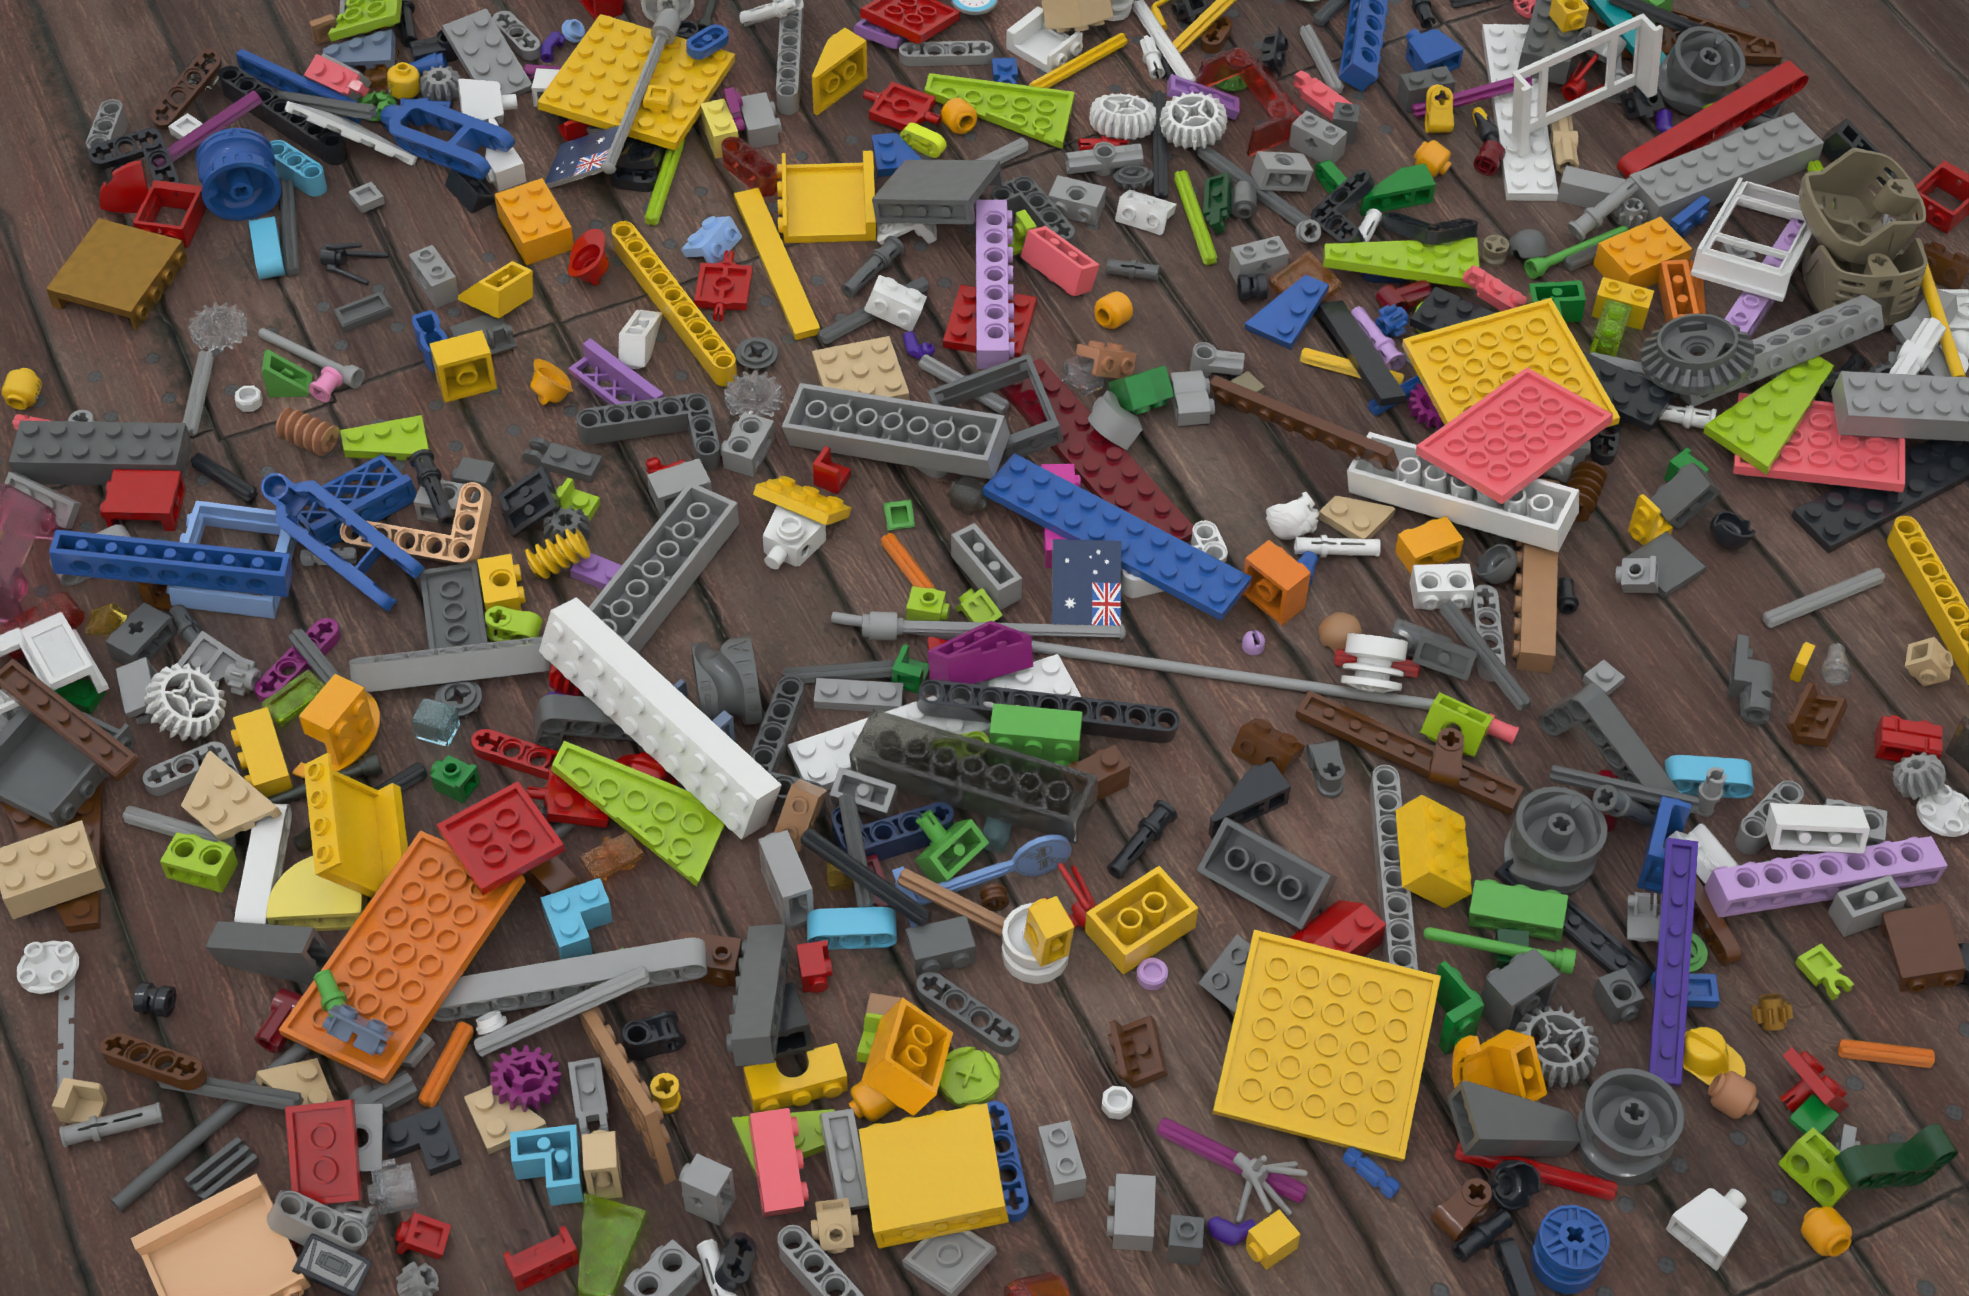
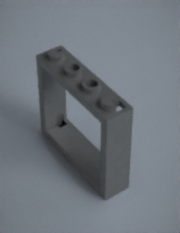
[928,353,1064,480]

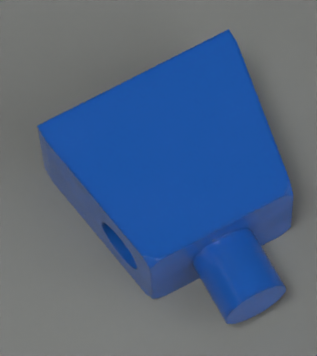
[1405,28,1464,72]

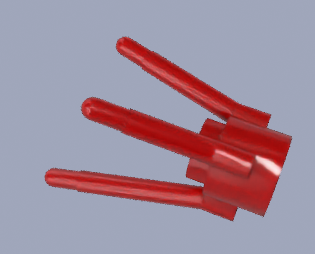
[1561,54,1605,101]
[1044,863,1097,931]

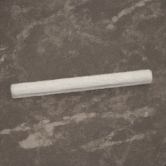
[1133,0,1196,82]

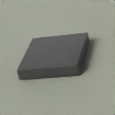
[1626,532,1706,599]

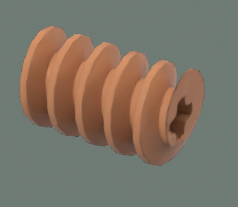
[276,407,340,456]

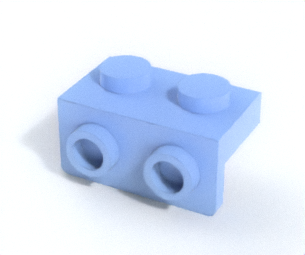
[681,216,742,263]

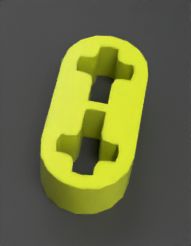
[900,123,947,158]

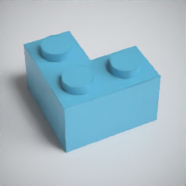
[541,878,613,959]
[510,1124,584,1206]

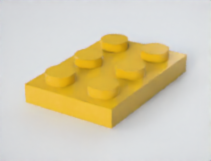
[753,476,852,525]

